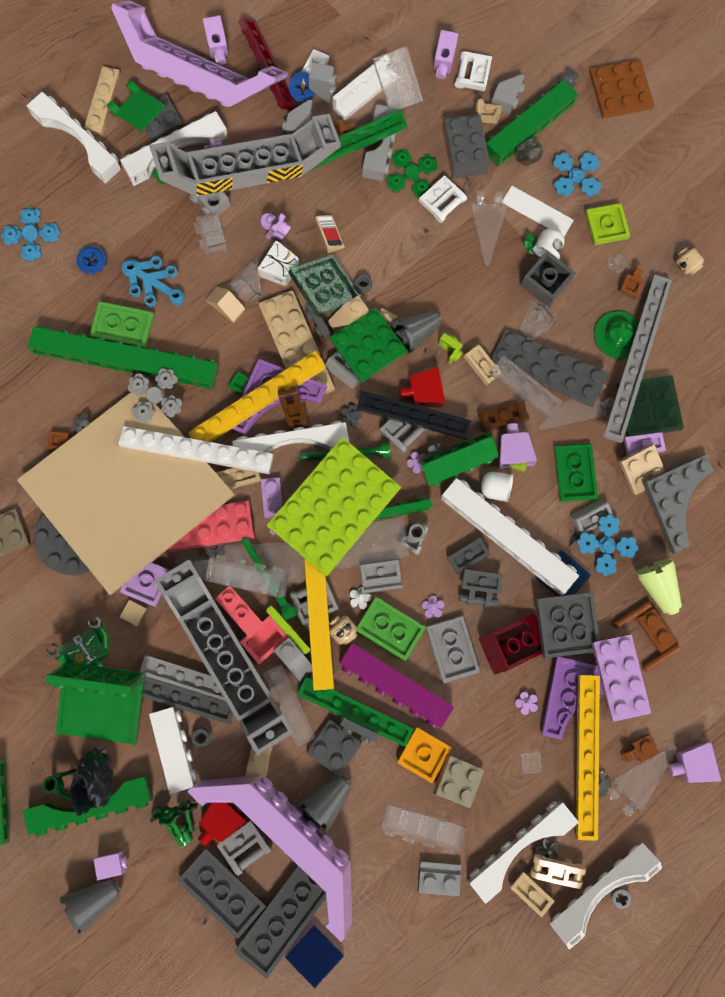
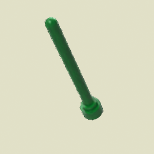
[300,442,391,460]
[241,537,298,621]

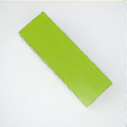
[266,605,311,655]

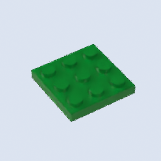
[329,308,407,383]

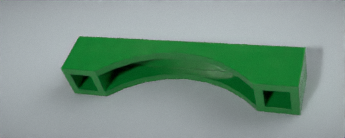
[23,776,153,837]

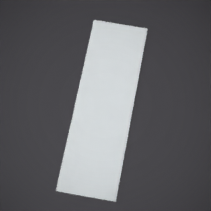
[502,186,574,236]

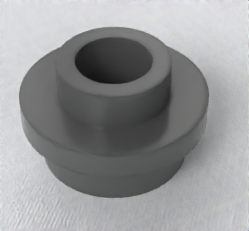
[354,275,372,293]
[191,727,212,748]

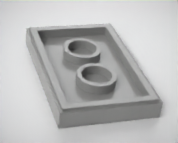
[426,615,481,683]

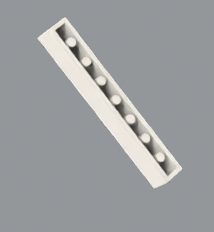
[441,478,579,596]

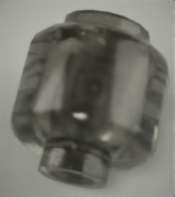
[515,139,543,166]

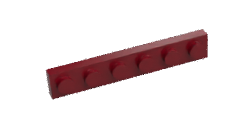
[238,17,297,111]

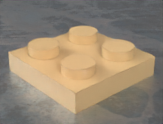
[619,444,665,495]

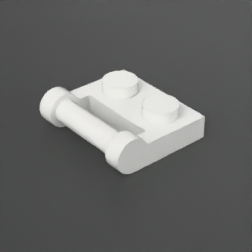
[454,51,492,91]
[419,175,467,223]

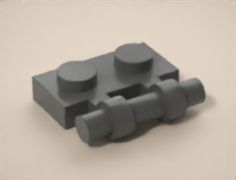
[459,569,503,608]

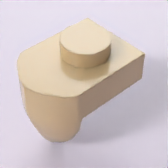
[475,99,502,124]

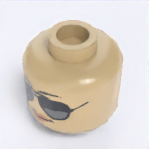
[676,247,704,276]
[329,615,357,645]

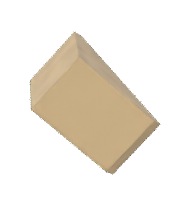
[205,287,245,323]

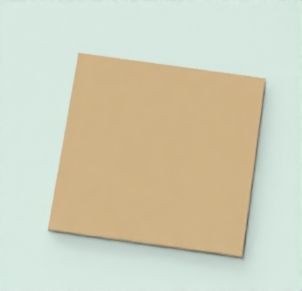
[17,392,234,595]

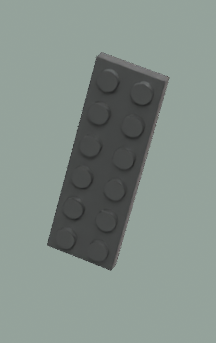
[491,330,609,408]
[234,866,327,979]

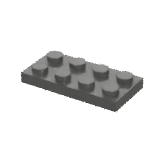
[177,848,266,939]

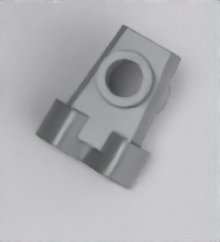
[399,521,429,555]

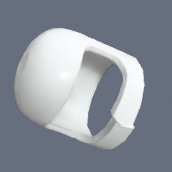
[533,228,565,259]
[481,472,513,502]

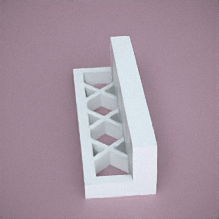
[333,55,397,121]

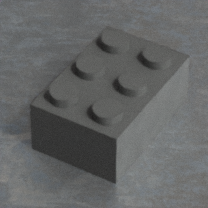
[443,115,490,179]

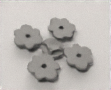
[128,368,182,423]

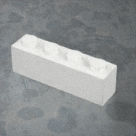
[149,707,198,794]

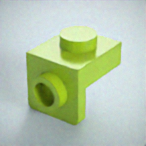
[439,333,463,365]

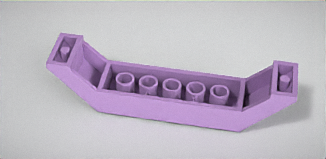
[111,0,288,107]
[188,775,352,942]

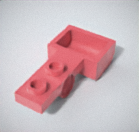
[215,586,289,665]

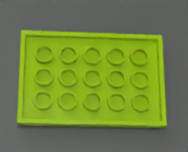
[266,437,401,577]

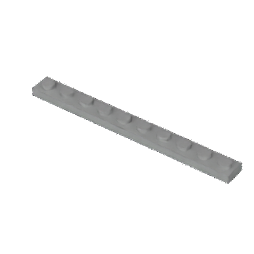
[603,275,672,443]

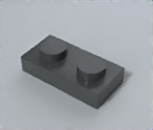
[305,300,331,340]
[447,538,490,575]
[337,716,379,743]

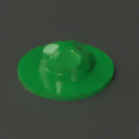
[594,311,639,359]

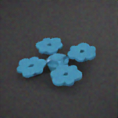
[553,152,601,197]
[1,207,61,262]
[577,514,639,576]

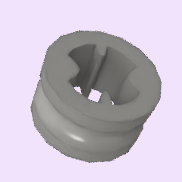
[611,888,631,909]

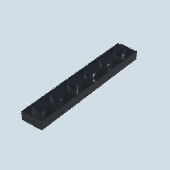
[356,391,472,440]

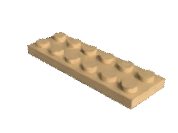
[258,290,335,403]

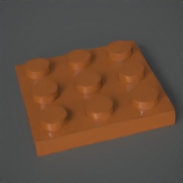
[589,59,654,119]

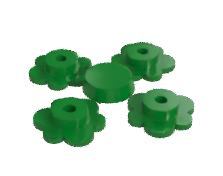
[386,150,438,198]

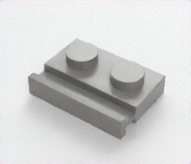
[360,560,403,594]
[418,861,462,896]

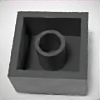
[520,251,576,308]

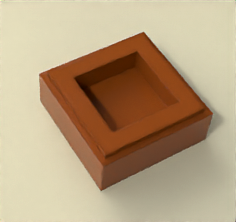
[47,431,70,451]

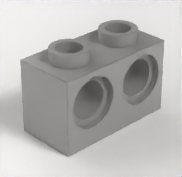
[189,192,230,220]

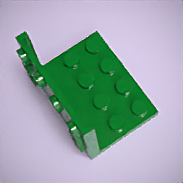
[46,662,145,746]

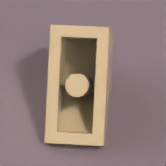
[328,295,369,333]

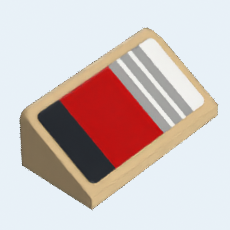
[315,215,345,253]

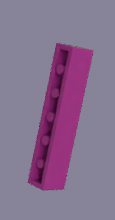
[340,643,454,729]

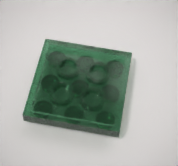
[288,254,362,317]
[616,375,684,437]

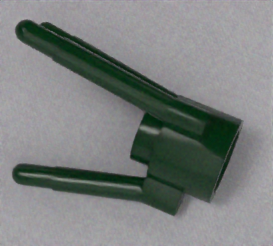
[41,768,78,800]

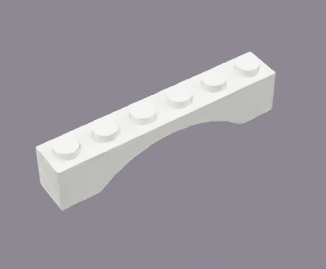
[26,92,121,184]
[120,111,228,186]
[232,421,349,453]
[467,801,579,904]
[550,843,662,950]

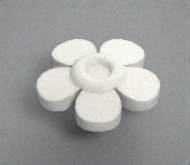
[350,587,372,609]

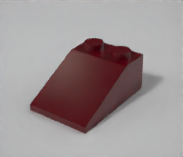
[478,614,542,675]

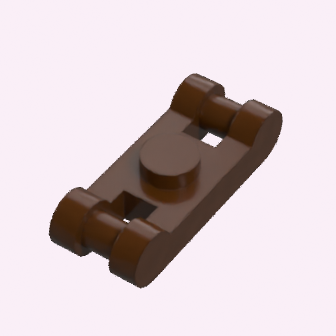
[278,386,309,431]
[478,401,530,432]

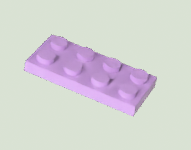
[592,635,651,722]

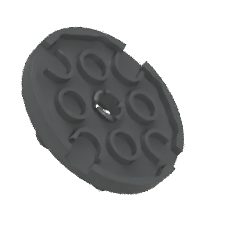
[34,513,90,576]

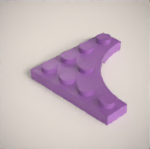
[232,359,327,435]
[541,657,604,740]

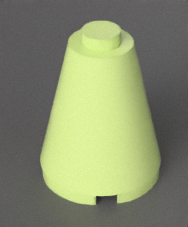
[636,559,682,615]

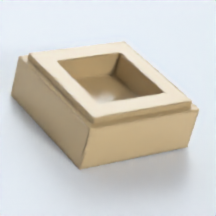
[120,600,147,626]

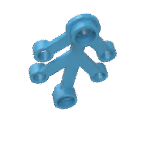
[122,256,185,307]

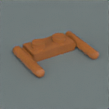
[614,601,681,672]

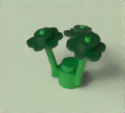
[150,801,198,846]

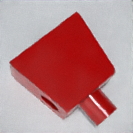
[399,367,445,407]
[198,803,248,846]

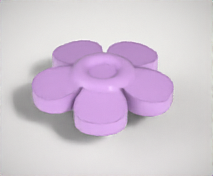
[407,452,426,474]
[422,596,444,618]
[515,692,538,715]

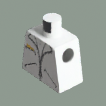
[258,241,305,286]

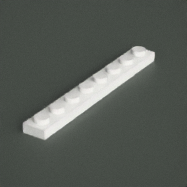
[118,426,274,474]

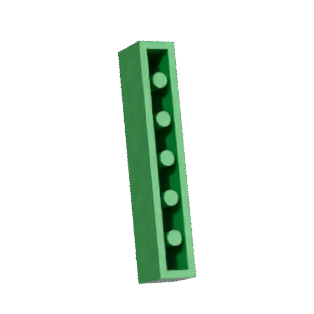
[486,80,578,167]

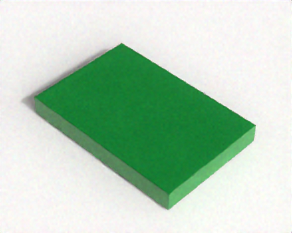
[553,443,598,502]

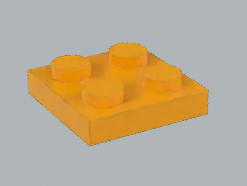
[397,727,452,783]

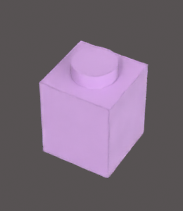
[94,851,128,880]

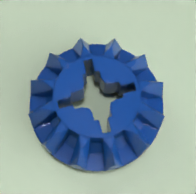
[289,72,316,102]
[76,246,106,275]

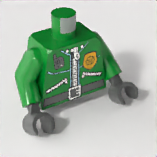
[46,614,110,667]

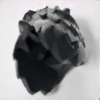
[70,747,113,816]

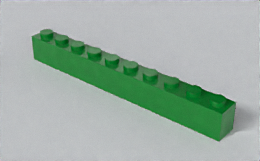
[27,326,219,390]

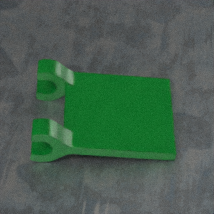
[106,81,165,132]

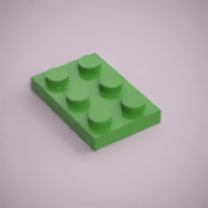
[90,301,154,349]
[357,597,426,662]

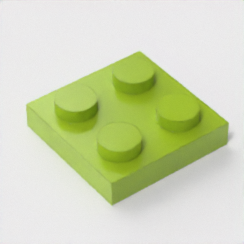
[585,203,630,245]

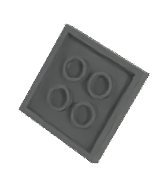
[535,592,600,658]

